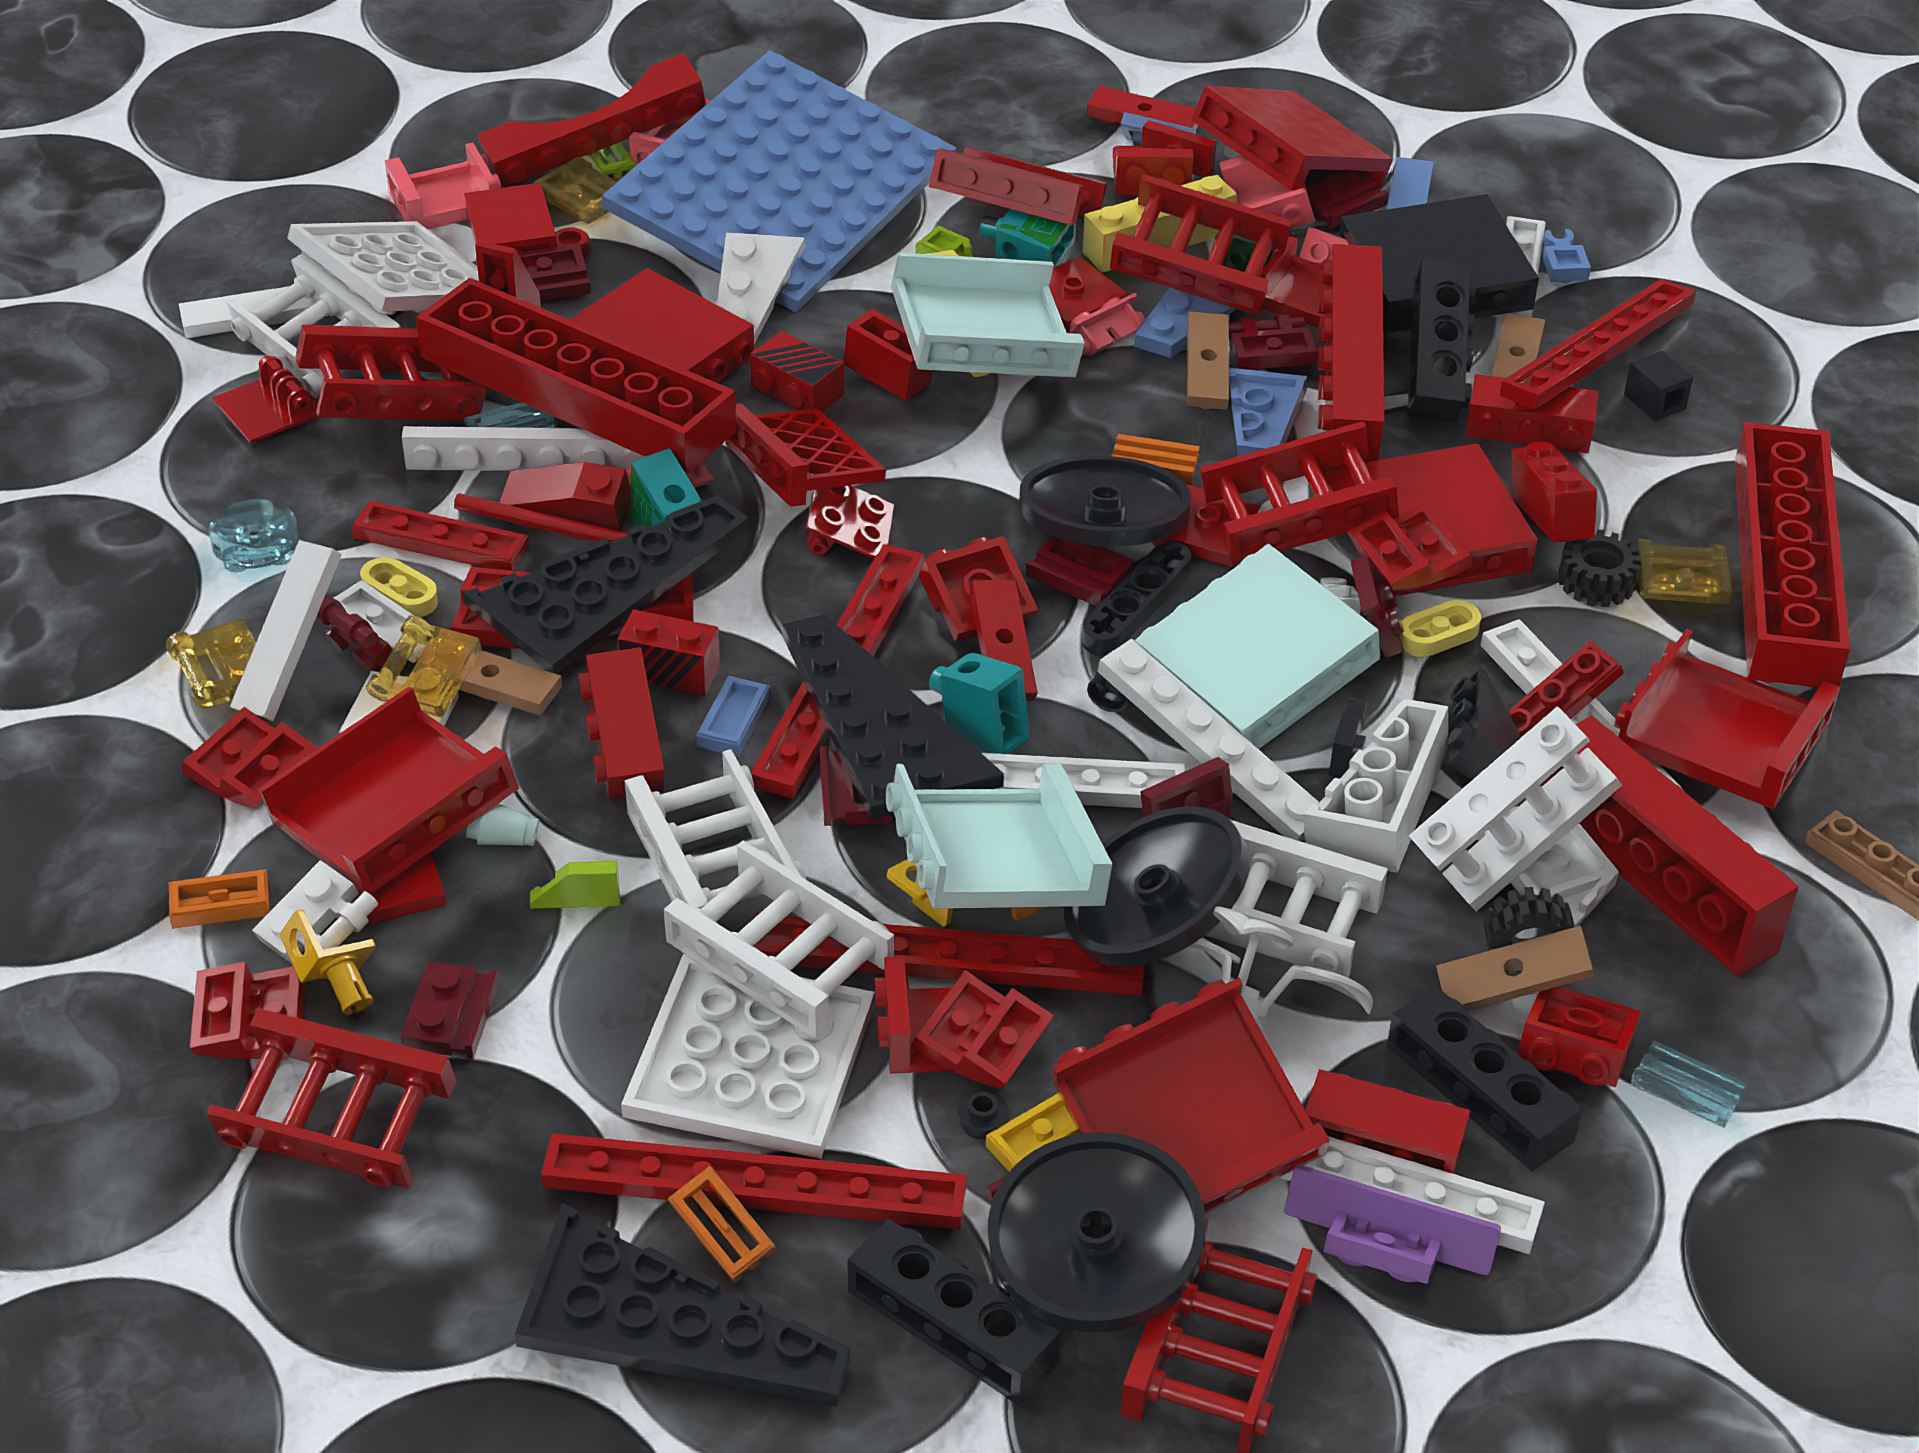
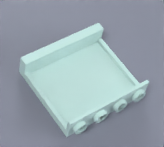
[891,253,1085,377]
[1134,544,1380,749]
[886,763,1112,909]

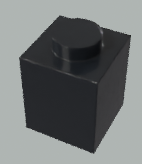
[1624,351,1693,421]

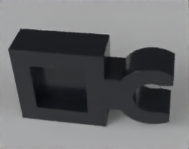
[1329,697,1367,778]

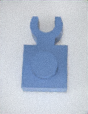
[1542,229,1591,283]

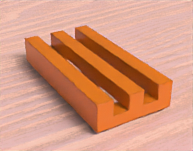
[1111,434,1200,484]
[168,869,271,929]
[668,1166,776,1284]

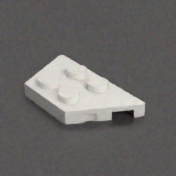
[1477,806,1619,927]

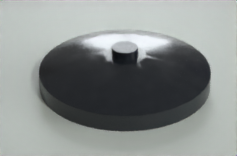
[1019,455,1191,547]
[1064,806,1250,967]
[988,1132,1206,1332]

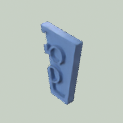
[1134,288,1237,358]
[1229,368,1307,457]

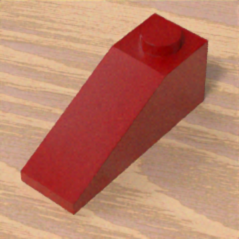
[475,240,541,308]
[500,462,630,531]

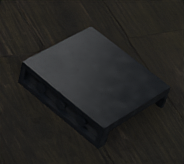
[1339,194,1539,333]

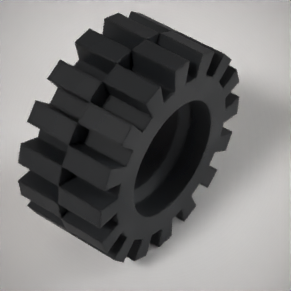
[1558,530,1642,607]
[1483,887,1575,976]

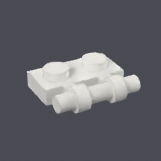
[252,860,378,964]

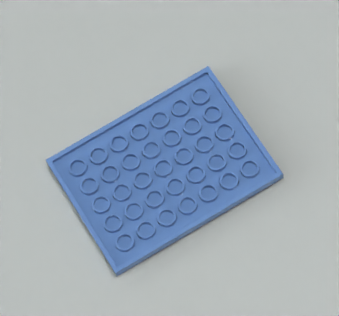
[601,50,956,313]

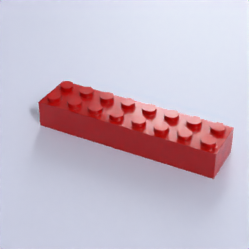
[416,277,737,474]
[1734,422,1850,688]

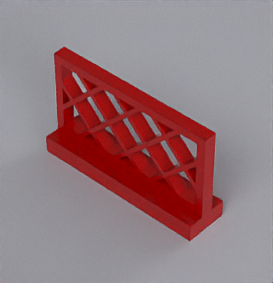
[725,404,886,507]

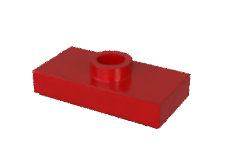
[1141,120,1217,177]

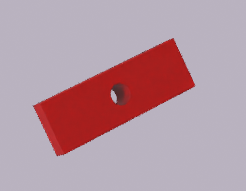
[1086,86,1199,131]
[969,580,1038,701]
[1508,640,1624,737]

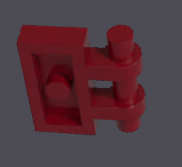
[1229,314,1318,370]
[316,595,403,675]

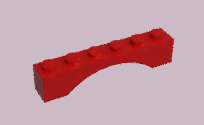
[477,53,706,188]

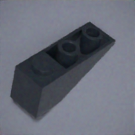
[1448,666,1521,780]

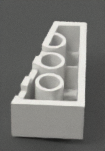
[1304,699,1448,873]

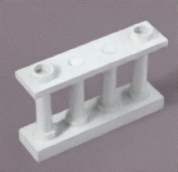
[227,254,401,398]
[1409,706,1622,912]
[625,749,806,909]
[1205,820,1388,978]
[664,840,894,1040]

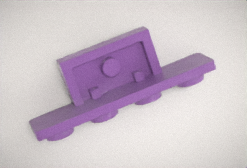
[1284,1165,1501,1284]

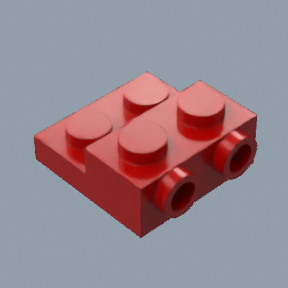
[919,536,1038,642]
[1517,987,1641,1087]

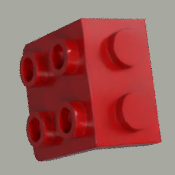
[1112,145,1194,197]
[875,956,952,1074]

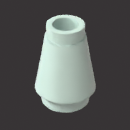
[466,803,539,846]

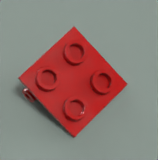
[212,356,318,444]
[806,485,894,559]

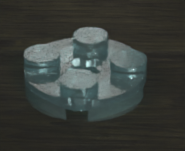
[209,499,299,573]

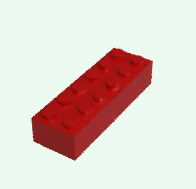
[1317,244,1384,468]
[1540,716,1799,977]

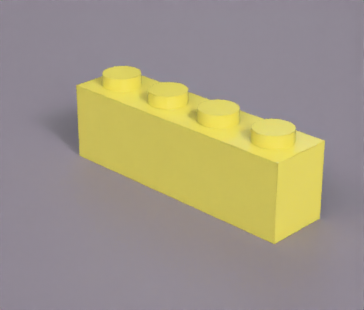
[1082,175,1237,273]

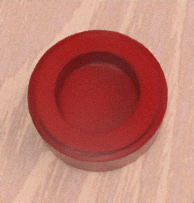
[555,227,590,258]

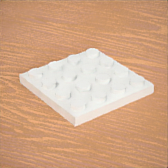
[287,221,479,315]
[621,954,875,1159]

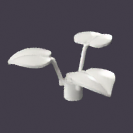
[1189,906,1373,1019]

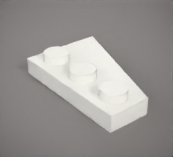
[717,232,805,344]

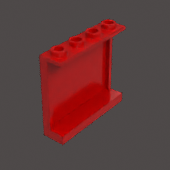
[1191,85,1393,191]
[569,268,755,383]
[1322,443,1538,596]
[1614,629,1841,810]
[258,686,519,895]
[1053,978,1330,1214]

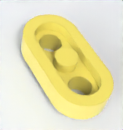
[360,557,438,618]
[1399,600,1481,657]

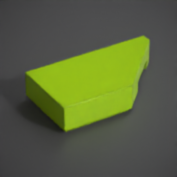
[915,226,973,257]
[530,861,620,909]

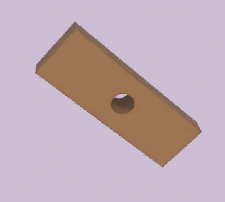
[1186,311,1229,410]
[1491,313,1545,378]
[419,638,562,716]
[1804,810,1919,921]
[1436,926,1595,1011]

